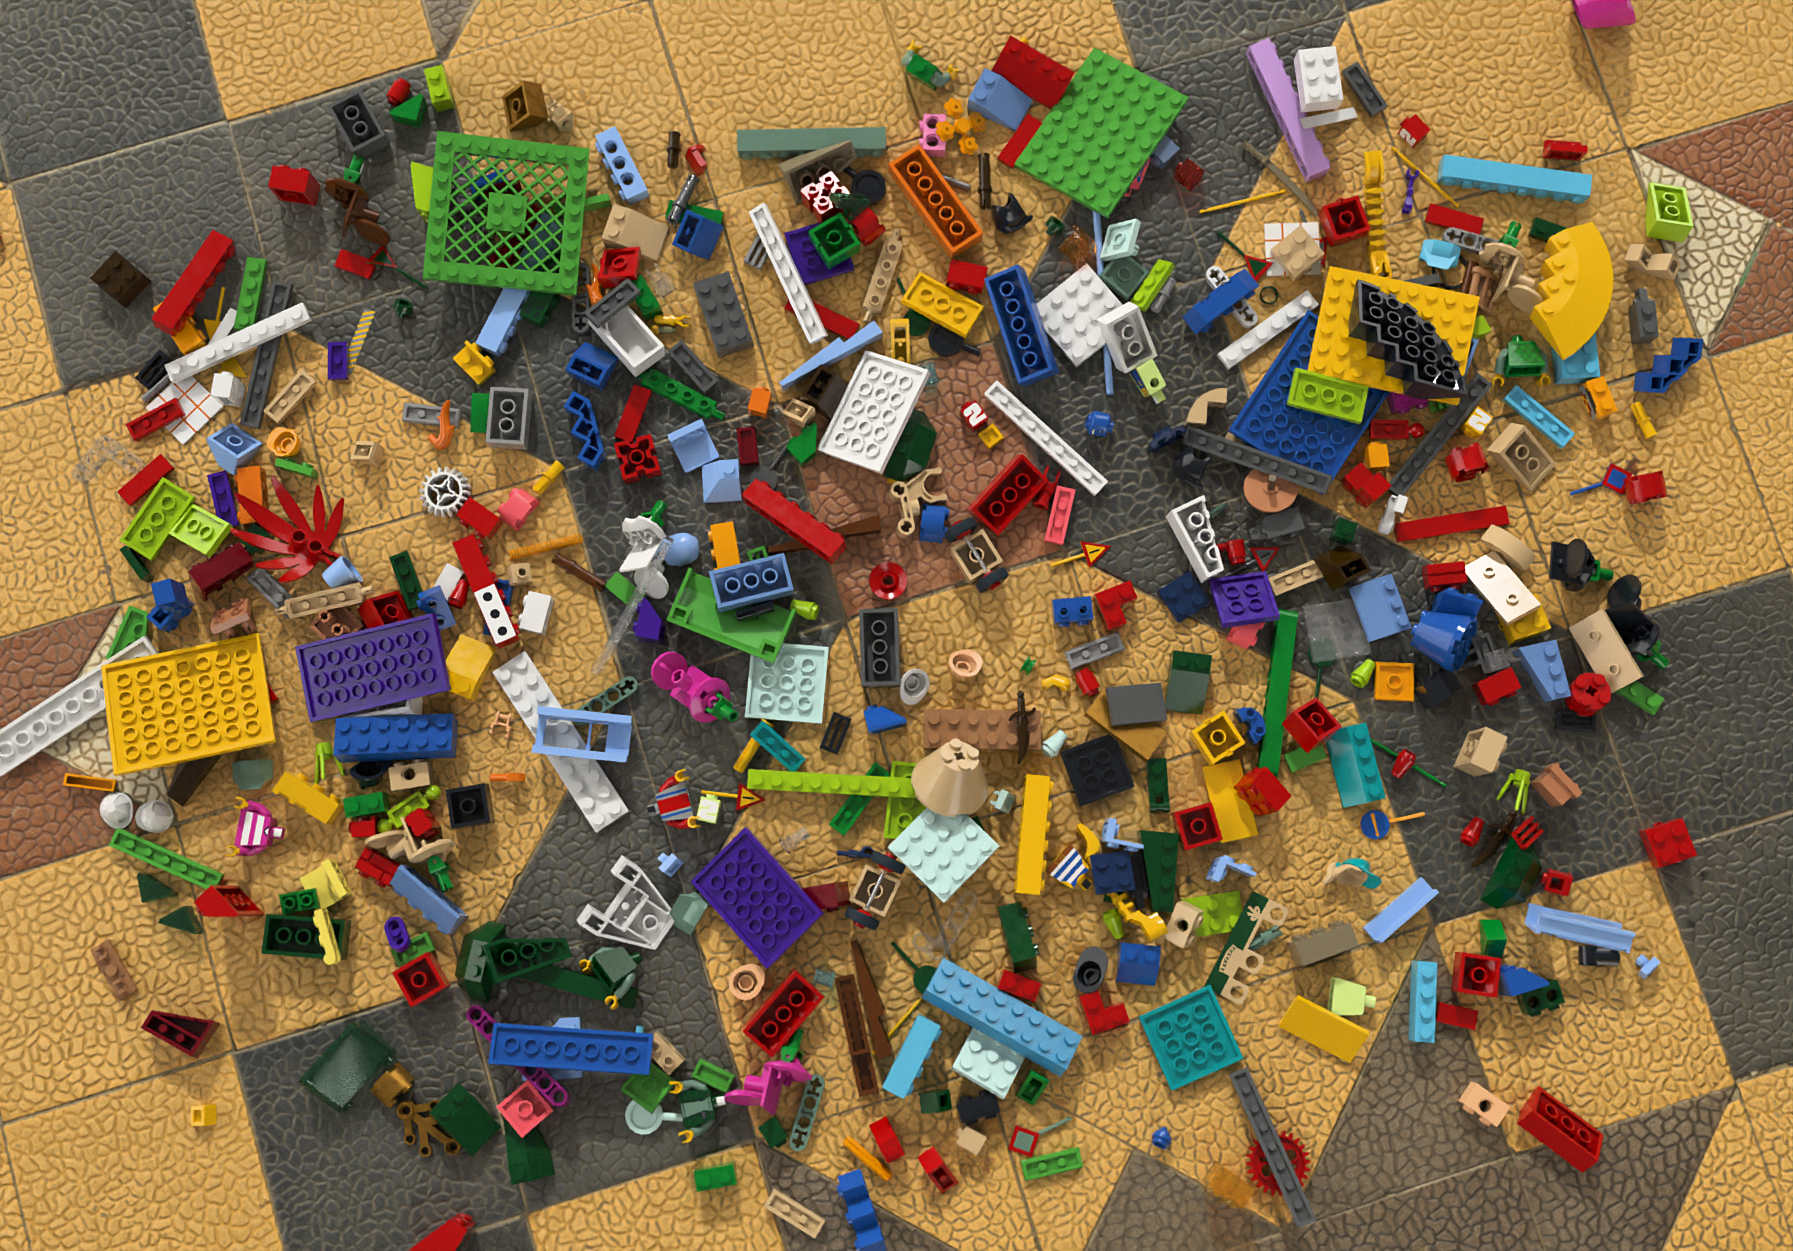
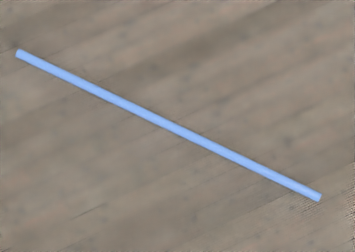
[1092,210,1114,395]

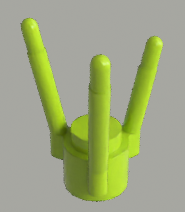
[314,742,345,784]
[1496,769,1531,814]

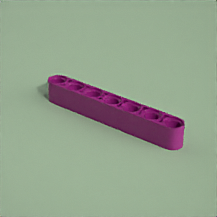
[466,1006,571,1107]

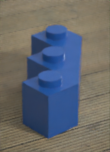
[1182,269,1259,334]
[1633,338,1703,393]
[564,391,607,471]
[836,1169,887,1251]

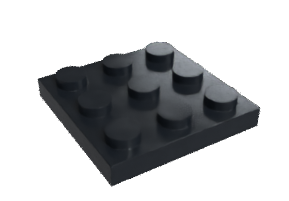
[1059,734,1135,807]

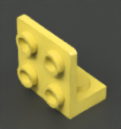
[300,859,353,910]

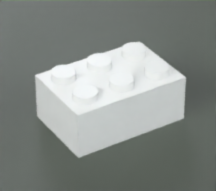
[1294,46,1343,112]
[1097,302,1158,374]

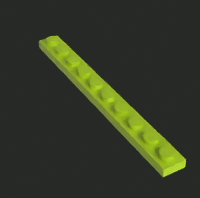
[747,769,917,799]

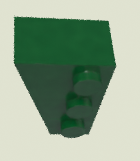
[998,901,1039,973]

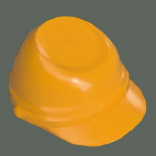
[266,427,301,458]

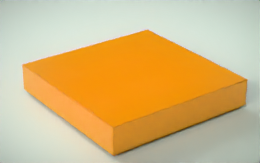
[1374,661,1414,702]

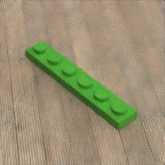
[108,828,225,889]

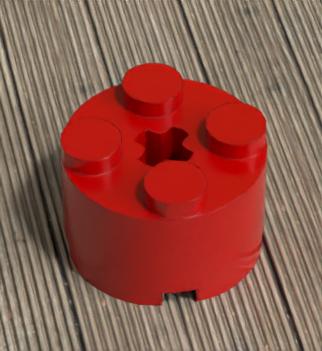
[845,201,886,247]
[1445,442,1490,482]
[1623,470,1667,504]
[1564,673,1611,717]

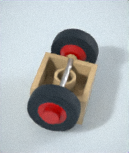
[944,517,1009,593]
[844,851,906,931]

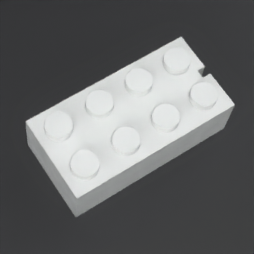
[587,305,665,377]

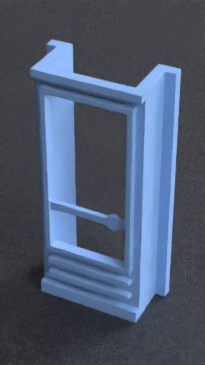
[532,706,632,763]
[1524,903,1636,953]

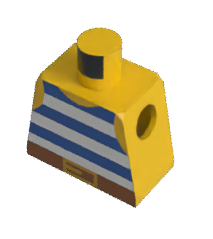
[1045,844,1093,891]

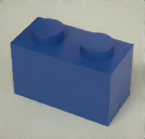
[151,578,189,613]

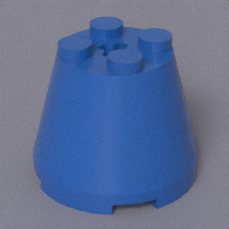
[1411,610,1478,672]

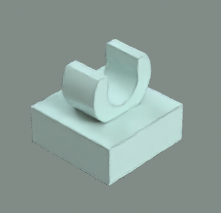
[990,789,1016,814]

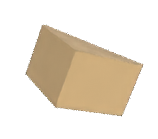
[782,398,816,429]
[350,441,385,467]

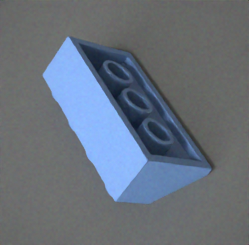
[709,553,794,613]
[390,865,468,935]

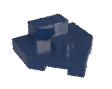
[1147,425,1186,453]

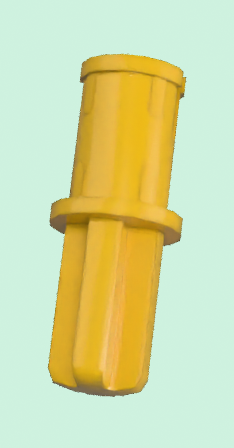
[1630,402,1657,439]
[532,460,565,495]

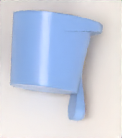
[322,555,363,588]

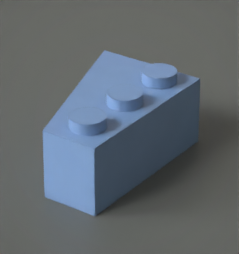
[1512,640,1571,702]

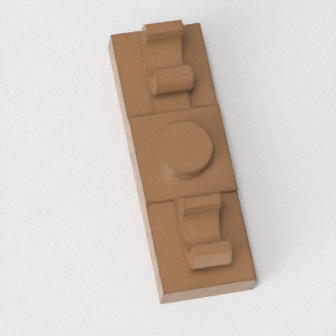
[90,939,139,1001]

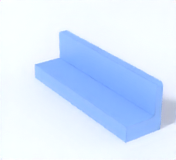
[1363,877,1439,943]

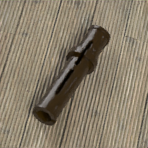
[978,153,992,210]

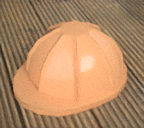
[949,649,982,680]
[729,964,765,1000]

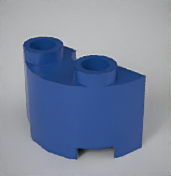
[919,504,949,543]
[1233,707,1266,745]

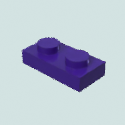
[328,342,349,381]

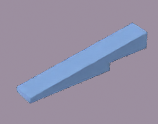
[779,320,883,391]

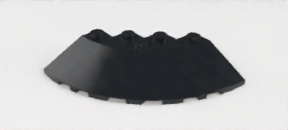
[1348,279,1468,399]

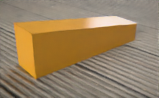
[63,773,117,792]

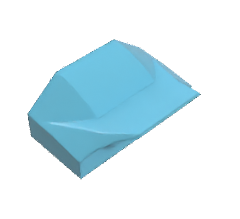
[1419,239,1461,270]

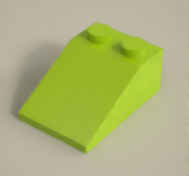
[1645,182,1693,242]

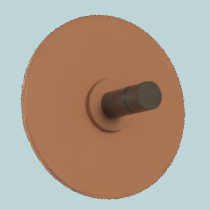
[1243,469,1298,513]

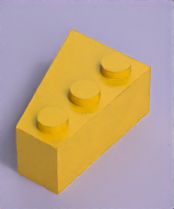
[272,771,344,825]

